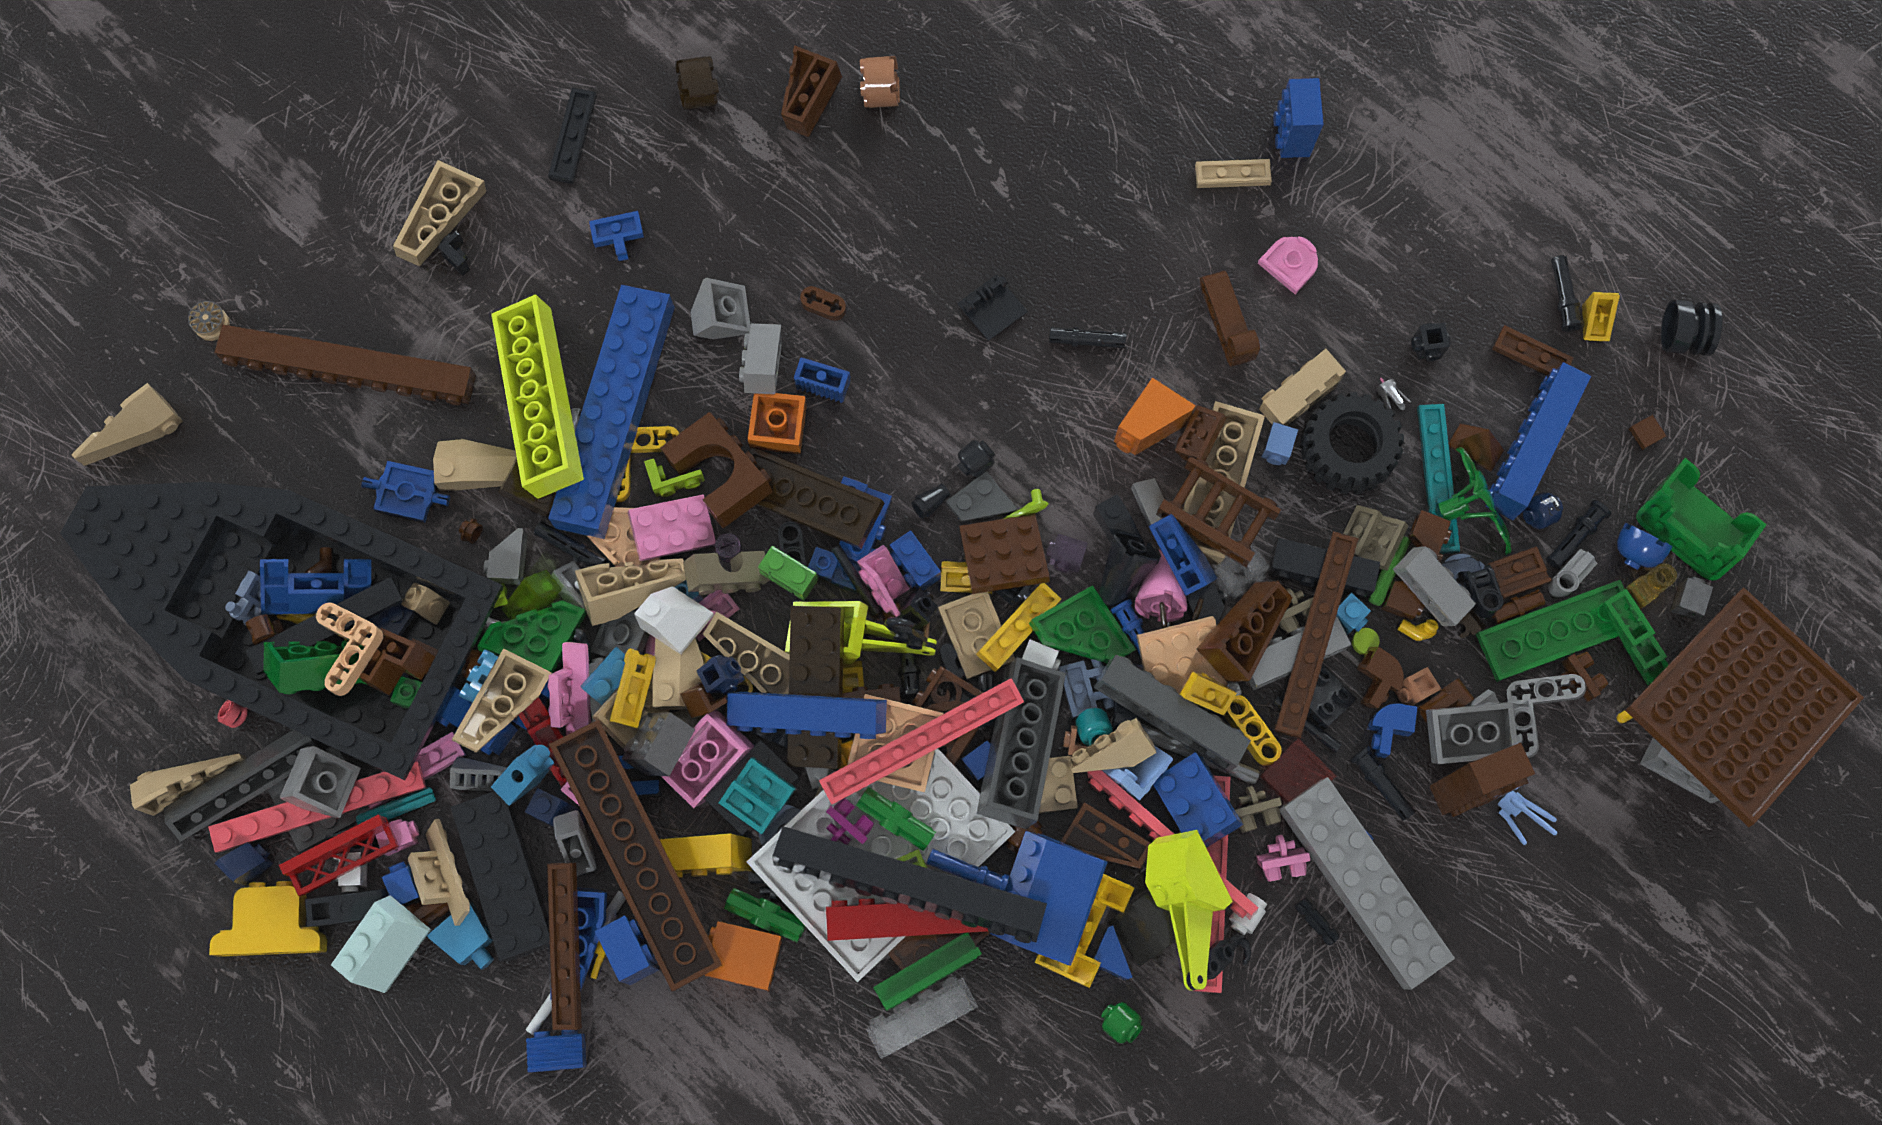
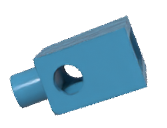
[491,745,554,806]
[427,902,494,970]

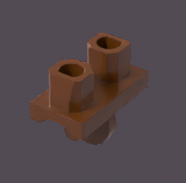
[1560,652,1608,702]

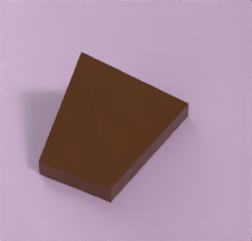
[1448,424,1504,472]

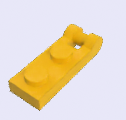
[610,648,656,728]

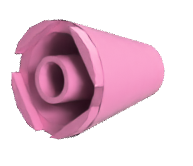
[1135,549,1187,622]

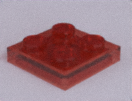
[1260,739,1336,803]

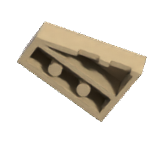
[1259,349,1346,426]

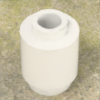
[1229,893,1267,935]

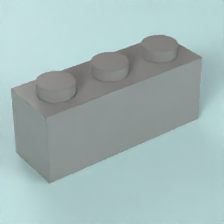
[739,323,782,394]
[1393,546,1476,626]

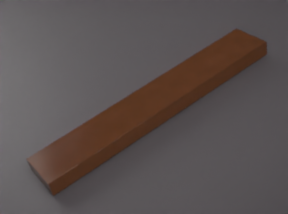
[547,862,582,1030]

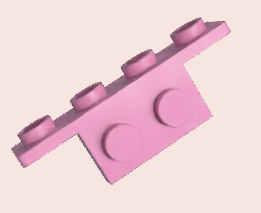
[548,642,591,735]

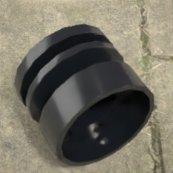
[1661,299,1722,356]

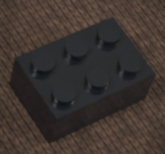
[704,740,800,837]

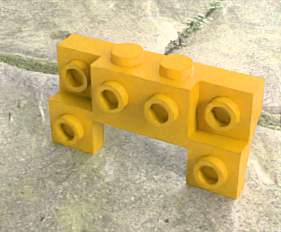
[1035,874,1134,988]

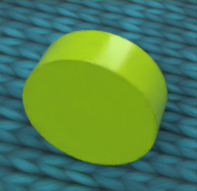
[1352,628,1380,655]

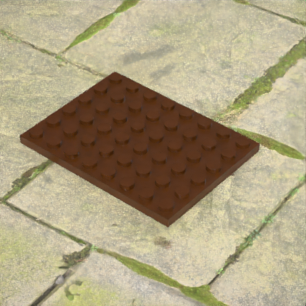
[1625,587,1864,827]

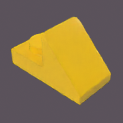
[1180,672,1237,716]

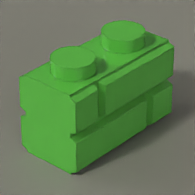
[758,546,818,601]

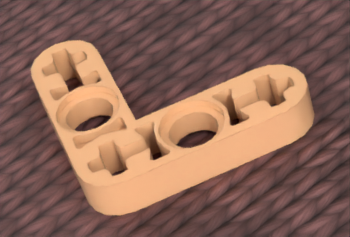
[316,602,383,696]

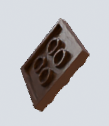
[959,514,1050,594]

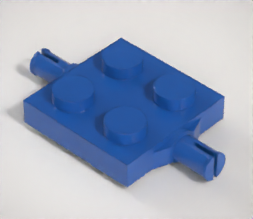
[362,461,450,523]

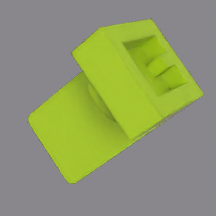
[644,458,705,497]

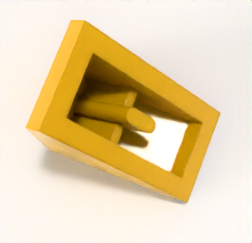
[1582,292,1620,341]

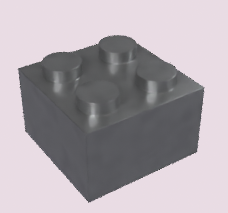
[622,712,695,776]

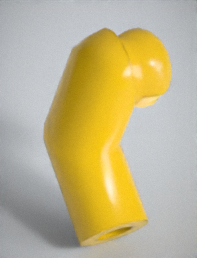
[1397,619,1438,641]

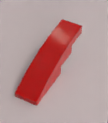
[518,697,570,799]

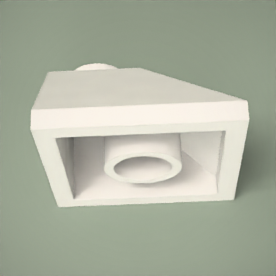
[634,586,714,654]

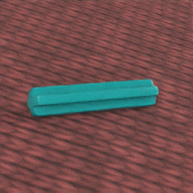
[356,787,435,825]

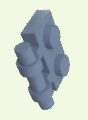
[225,571,274,625]
[1058,659,1114,719]

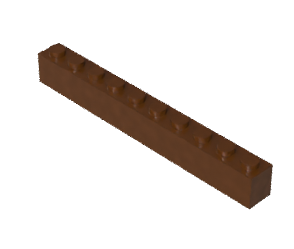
[215,324,476,405]

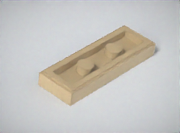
[1195,159,1272,188]

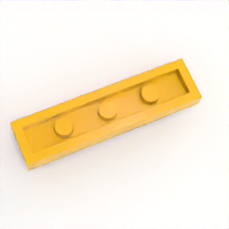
[976,583,1061,672]

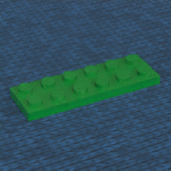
[1476,580,1624,682]

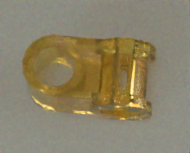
[1624,564,1677,609]

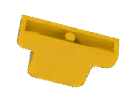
[209,881,327,957]

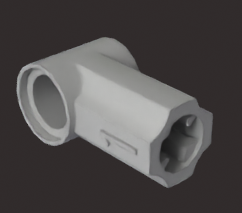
[1548,549,1597,599]

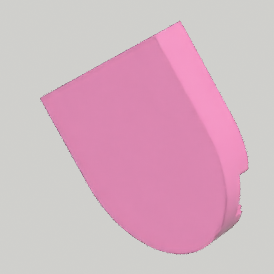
[1258,236,1318,295]

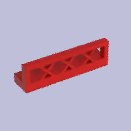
[279,814,399,897]

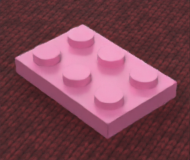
[627,494,717,561]

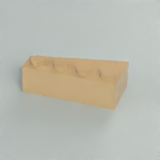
[393,160,486,266]
[703,612,790,694]

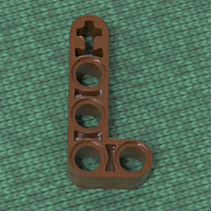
[1200,270,1260,367]

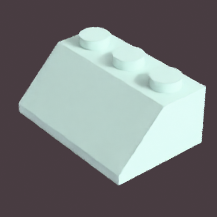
[331,895,431,993]

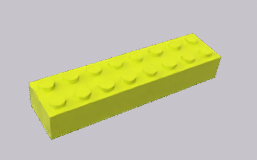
[492,294,584,499]

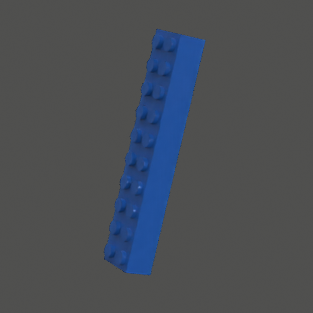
[548,285,675,539]

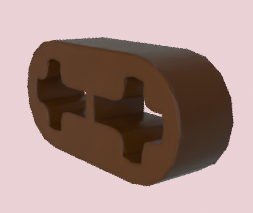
[800,286,846,321]

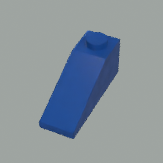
[1149,514,1217,596]

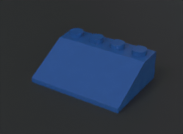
[990,831,1107,966]

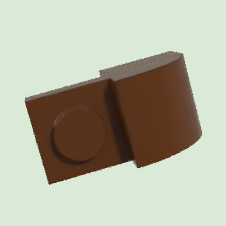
[1357,647,1404,708]

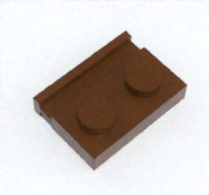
[1488,546,1552,599]

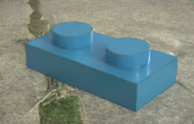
[580,647,638,705]

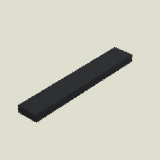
[246,577,404,675]

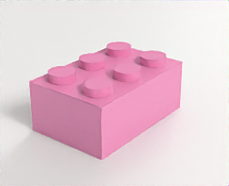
[661,709,754,808]

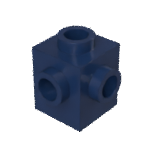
[696,655,745,695]

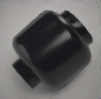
[957,440,995,478]

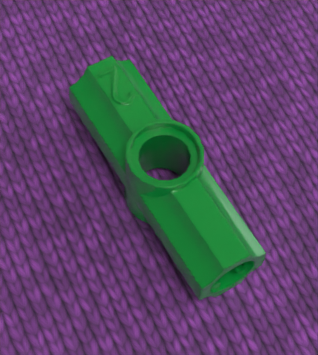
[855,786,936,851]
[724,888,805,943]

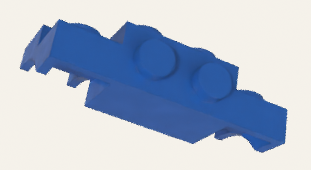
[808,476,892,593]
[260,559,371,614]

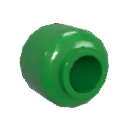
[1101,1002,1143,1044]

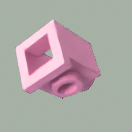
[376,819,420,856]

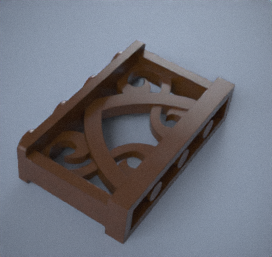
[912,666,984,766]

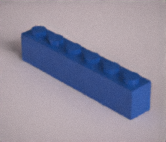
[727,692,887,739]

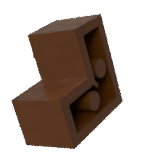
[359,628,435,695]

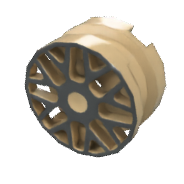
[188,301,230,341]

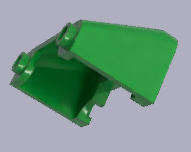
[1636,458,1767,580]

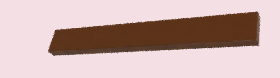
[1275,531,1359,738]

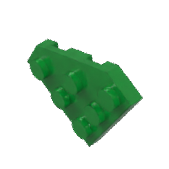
[1029,585,1136,663]
[478,600,586,673]

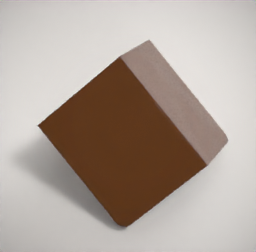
[680,682,728,718]

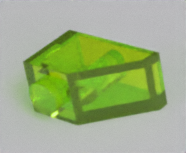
[502,570,562,620]

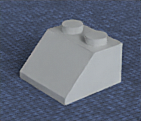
[280,746,361,818]

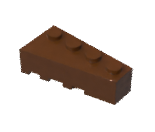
[1196,581,1293,681]

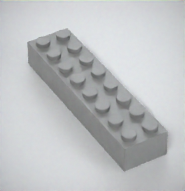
[1279,777,1455,990]

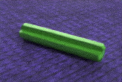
[1368,536,1411,606]

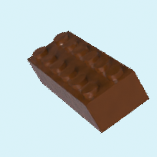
[1429,743,1535,817]

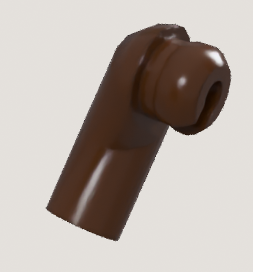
[305,547,333,573]

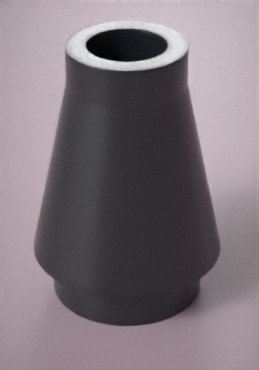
[911,484,950,519]

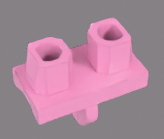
[1256,835,1310,882]

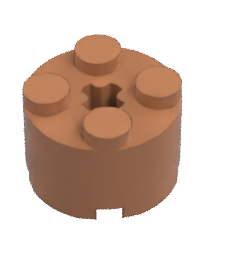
[860,56,900,108]

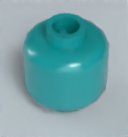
[1075,708,1113,746]

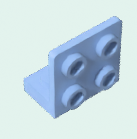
[1102,746,1173,800]

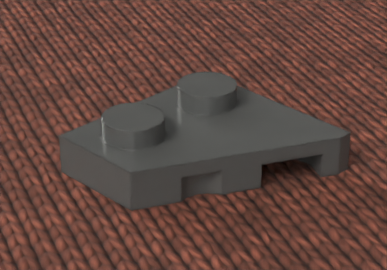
[946,471,1017,523]

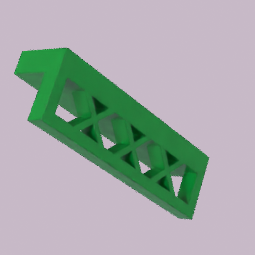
[873,933,982,1011]

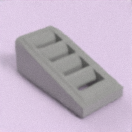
[450,756,507,791]

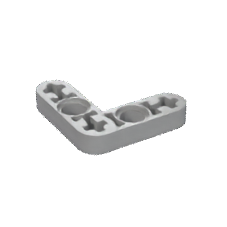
[1507,674,1586,758]

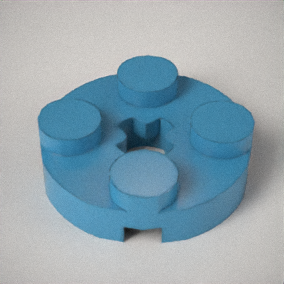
[459,649,498,703]

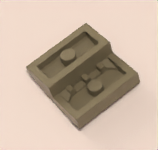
[1343,505,1408,571]

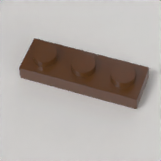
[1492,325,1574,376]

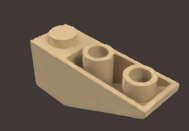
[1069,718,1156,773]

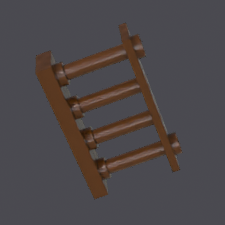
[1156,456,1281,568]

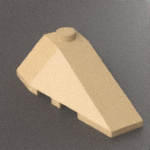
[72,383,183,466]
[575,558,686,626]
[653,638,704,710]
[452,649,552,753]
[130,754,247,816]

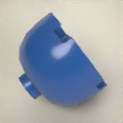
[1617,523,1673,570]

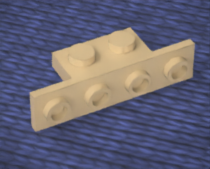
[408,819,470,926]

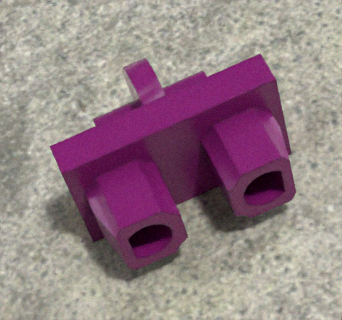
[826,798,874,845]

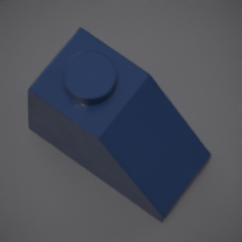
[525,788,587,827]
[215,842,273,887]

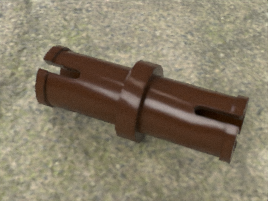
[1492,589,1545,625]

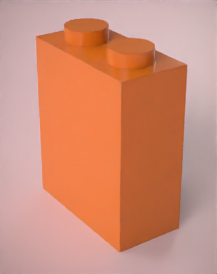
[705,921,783,991]

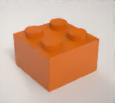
[748,393,807,454]

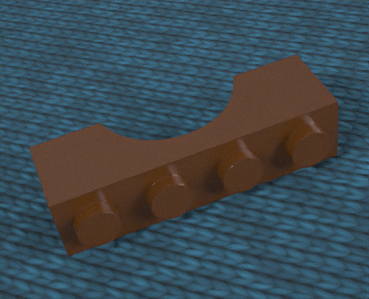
[1381,510,1452,620]

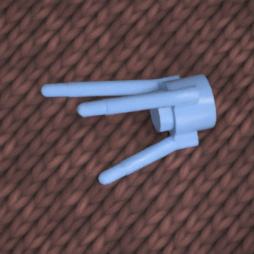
[1497,791,1557,845]

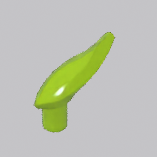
[1003,489,1049,519]

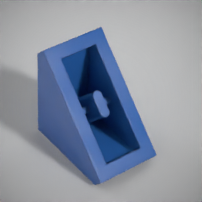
[1093,926,1132,980]

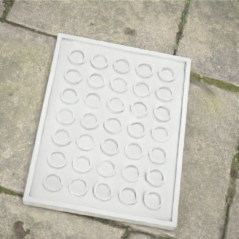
[747,748,1015,982]

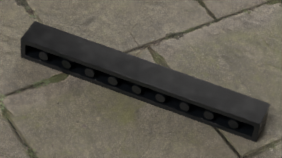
[772,826,1047,943]

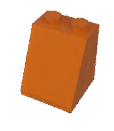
[1114,378,1196,455]

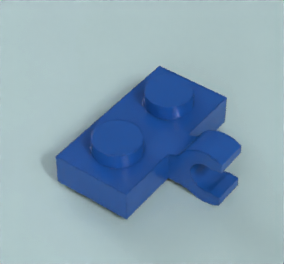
[589,211,644,261]

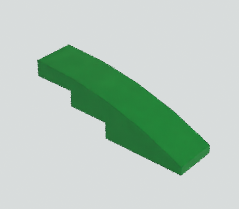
[1603,589,1668,686]

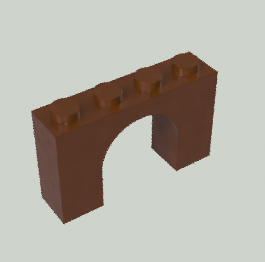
[660,412,773,528]

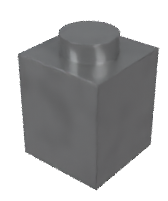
[1670,577,1713,621]

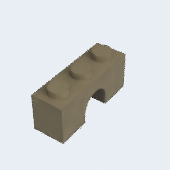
[683,551,770,595]

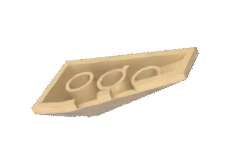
[433,439,517,492]

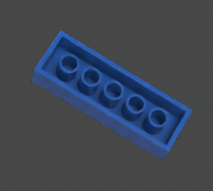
[1485,362,1591,520]

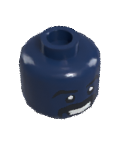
[1523,492,1563,529]

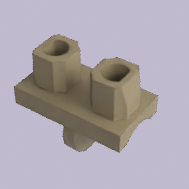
[1279,588,1314,634]
[1235,786,1282,833]

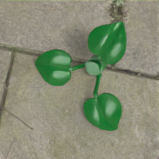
[1438,447,1511,555]

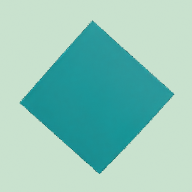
[719,757,796,834]

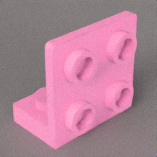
[857,545,910,617]

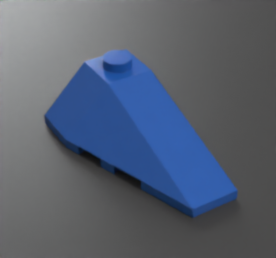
[550,887,607,1000]

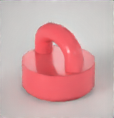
[217,700,248,728]

